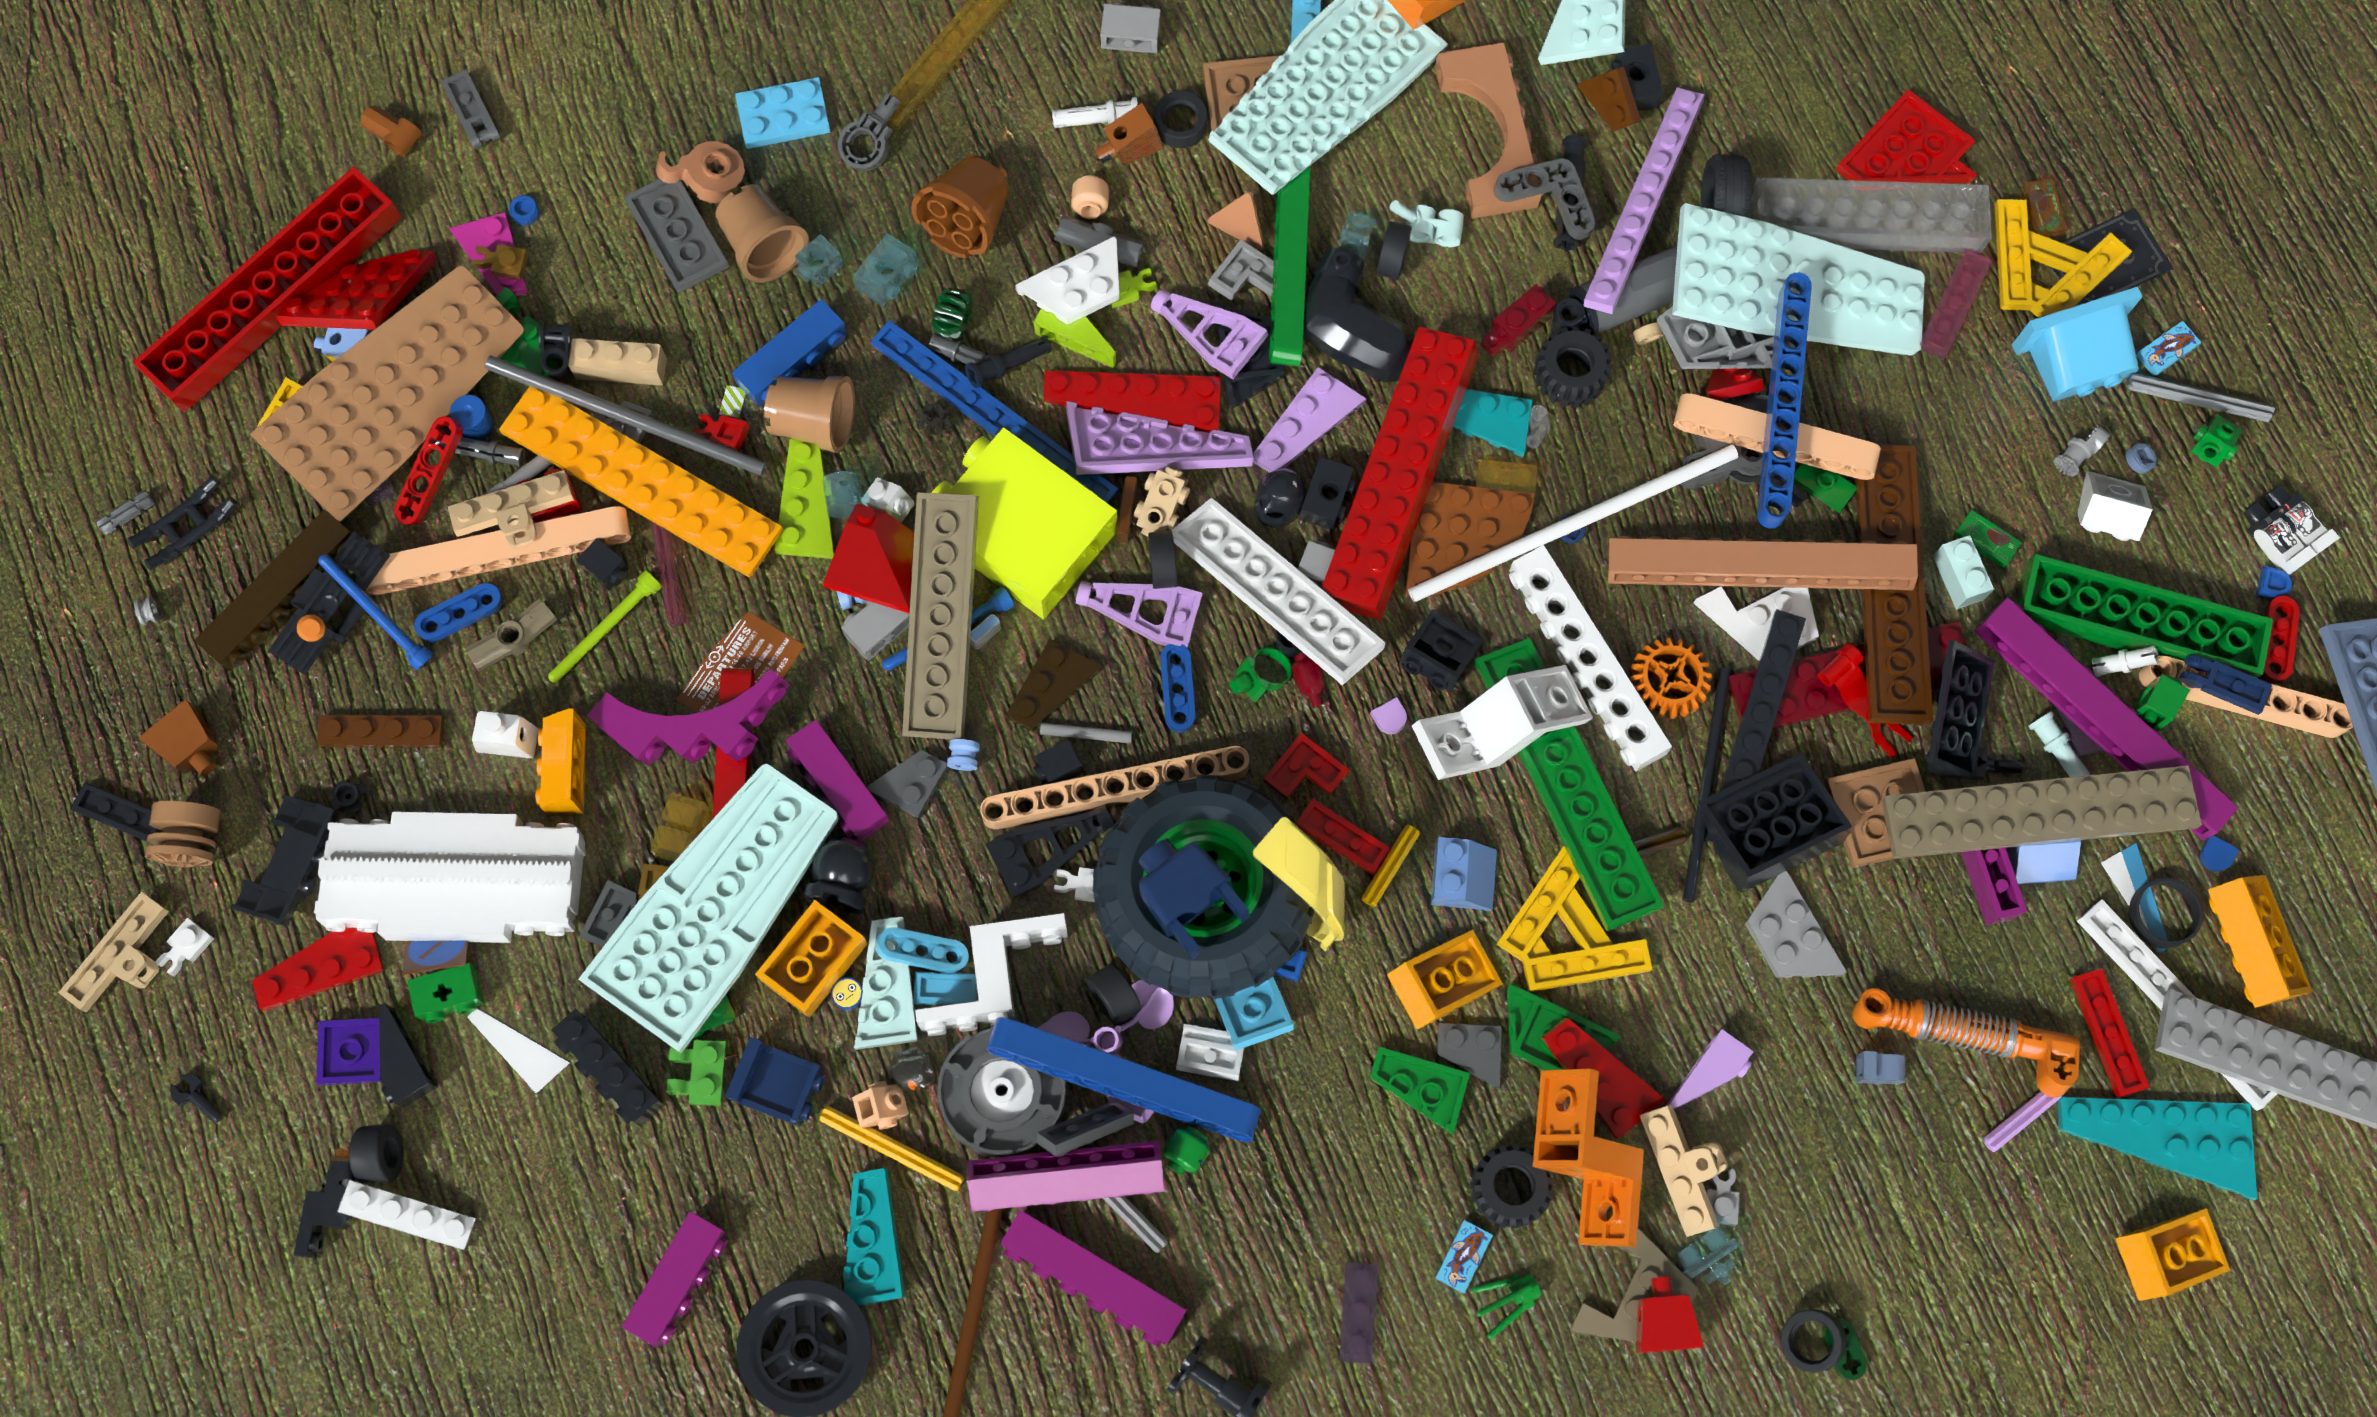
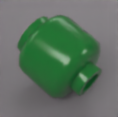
[1163,1126,1210,1176]

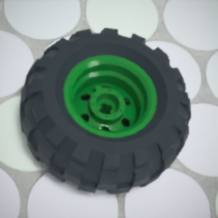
[1093,775,1315,999]

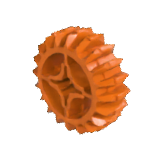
[1629,637,1712,719]

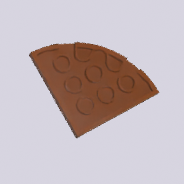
[1405,482,1535,596]

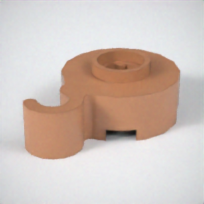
[656,141,745,203]

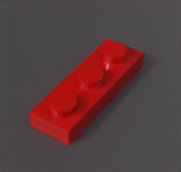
[1296,799,1390,875]

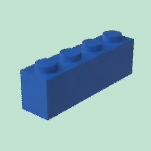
[732,299,848,407]

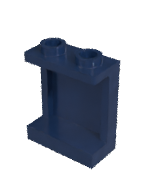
[725,1037,826,1127]

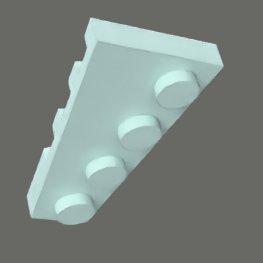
[854,917,918,1050]

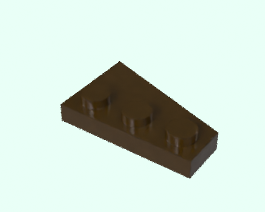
[1005,639,1103,733]

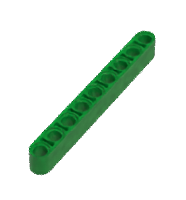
[1269,166,1310,367]

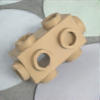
[1134,466,1190,536]

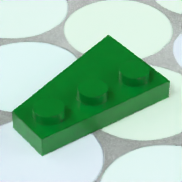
[1369,1046,1470,1136]

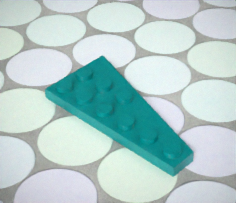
[2057,1097,2257,1201]

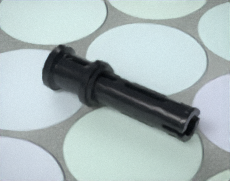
[965,335,1052,388]

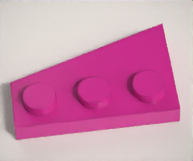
[449,212,528,296]

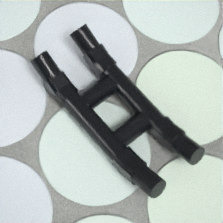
[127,475,238,570]

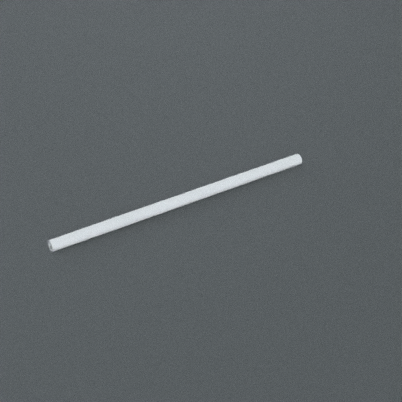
[1408,445,1738,602]

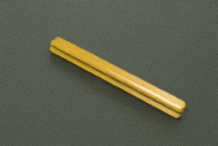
[820,1106,964,1191]

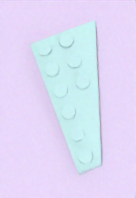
[1538,0,1625,65]

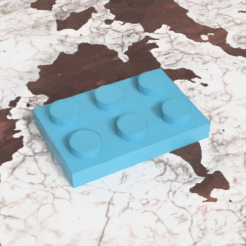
[735,77,831,149]

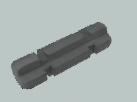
[96,490,155,534]

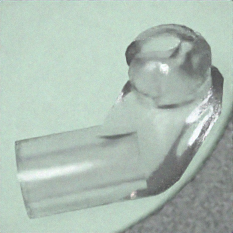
[1526,405,1550,448]

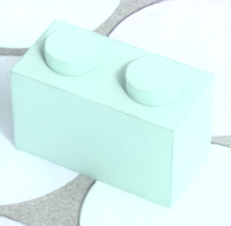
[1932,535,1994,610]

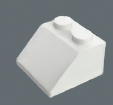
[2077,471,2153,541]

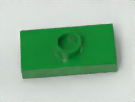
[1793,464,1856,513]

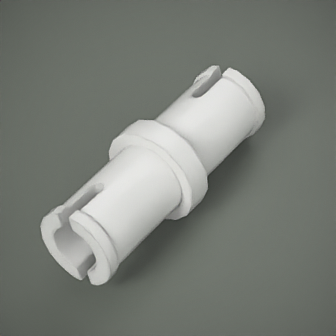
[2092,645,2159,677]

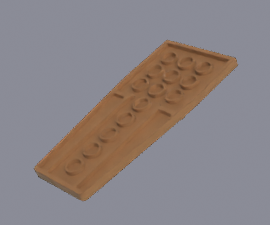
[250,266,523,523]

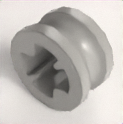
[134,596,160,626]

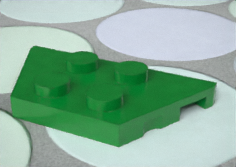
[1507,984,1621,1070]

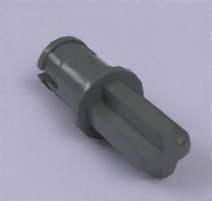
[929,333,987,364]

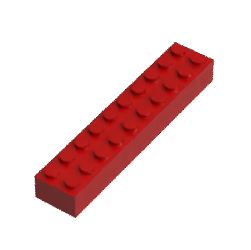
[132,166,402,413]
[1321,326,1479,621]

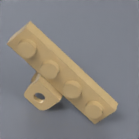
[448,470,574,548]
[58,892,169,1012]
[1640,1104,1728,1237]

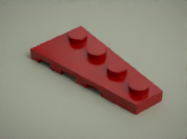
[252,927,385,1011]
[1540,1018,1666,1139]

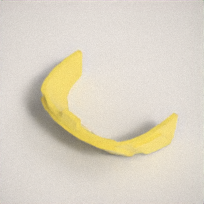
[1253,817,1345,952]

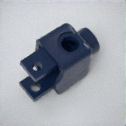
[1138,838,1249,960]

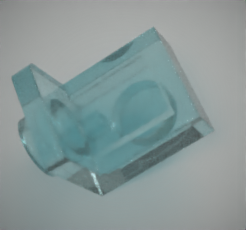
[1337,212,1377,260]

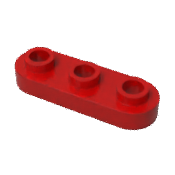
[2261,596,2300,684]

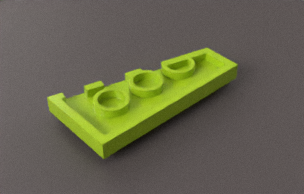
[774,439,834,559]

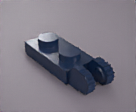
[2178,655,2272,715]

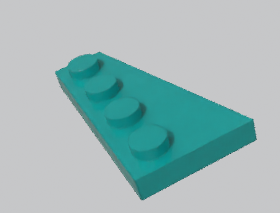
[843,1168,906,1306]

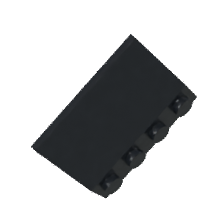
[1926,640,1995,780]
[1697,753,1852,893]

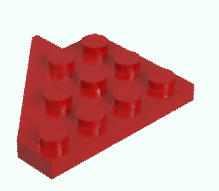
[1835,89,1978,187]

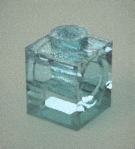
[795,234,843,287]

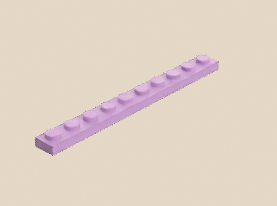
[1584,88,1704,314]

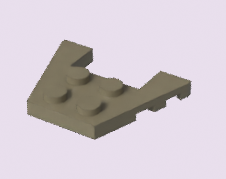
[1569,1229,1698,1343]

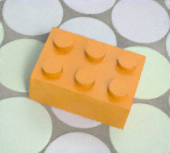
[755,900,868,1018]

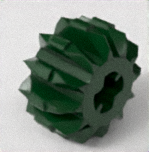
[932,288,974,339]

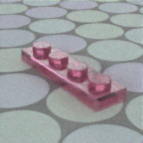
[1919,248,1992,360]

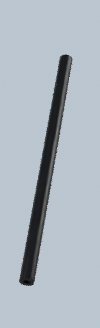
[1682,667,1731,903]

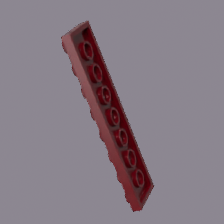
[1729,622,1967,729]

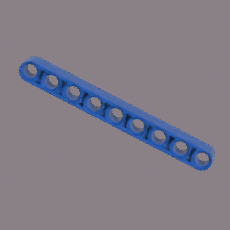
[1757,272,1812,528]
[987,1018,1261,1142]

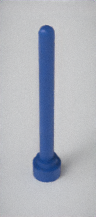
[318,554,434,671]
[882,586,1015,671]

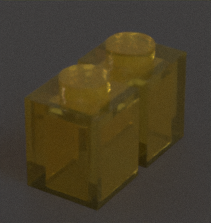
[650,793,712,862]

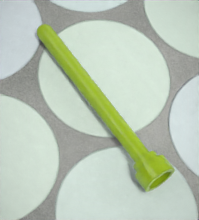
[548,570,662,683]

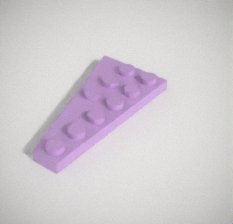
[1066,401,1253,475]

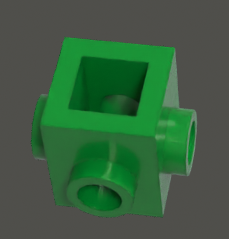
[2191,414,2243,468]

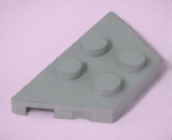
[1745,871,1847,978]

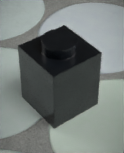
[576,538,629,591]
[1033,739,1083,784]

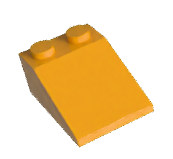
[1387,930,1503,1030]
[2115,1208,2230,1301]

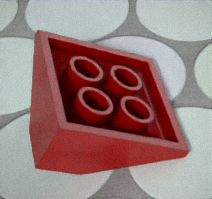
[823,503,915,614]

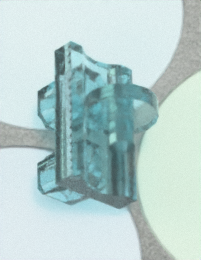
[1677,1227,1740,1285]

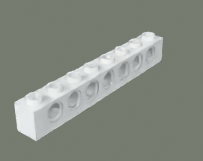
[1509,545,1672,772]

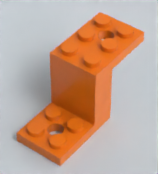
[1533,1069,1644,1247]

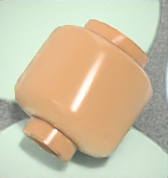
[1071,175,1109,219]

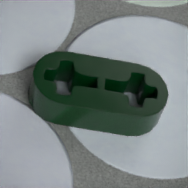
[1822,1318,1867,1380]

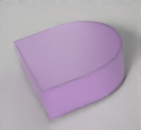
[1370,697,1407,734]

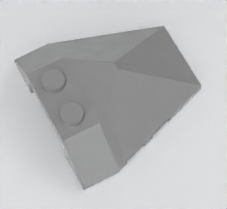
[1657,306,1795,369]

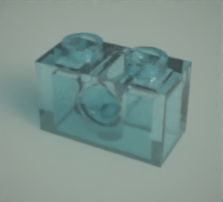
[852,233,918,307]

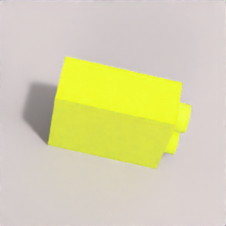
[932,427,1118,620]

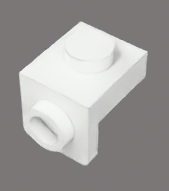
[860,477,915,523]

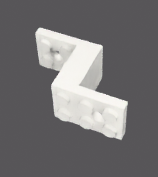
[1412,665,1593,780]
[915,913,1068,1036]

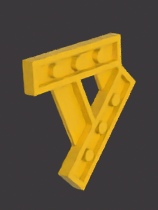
[1994,199,2132,318]
[1497,846,1653,992]

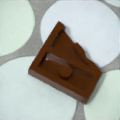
[1577,66,1641,131]

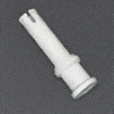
[1052,97,1138,129]

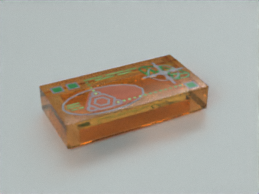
[2022,178,2067,237]

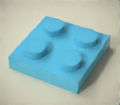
[1214,977,1294,1051]

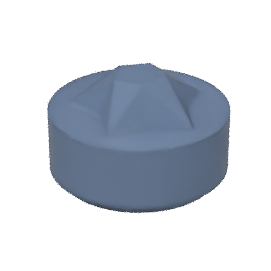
[2126,443,2157,474]

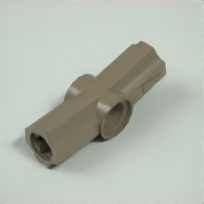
[465,599,558,672]

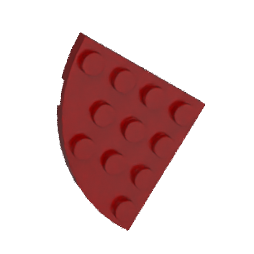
[276,249,437,330]

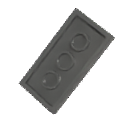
[624,179,729,293]

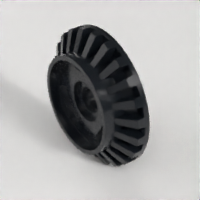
[737,1280,872,1417]

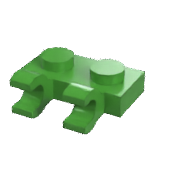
[666,1040,727,1106]

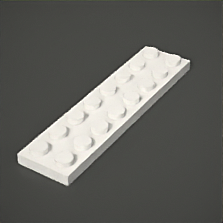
[1171,498,1385,685]

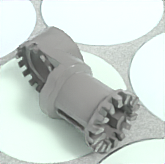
[2053,425,2111,477]

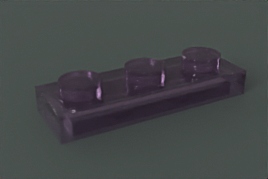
[1339,1262,1378,1364]

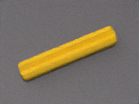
[1362,824,1420,907]

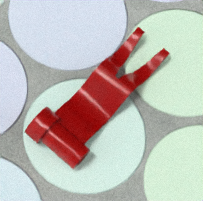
[1818,643,1913,758]

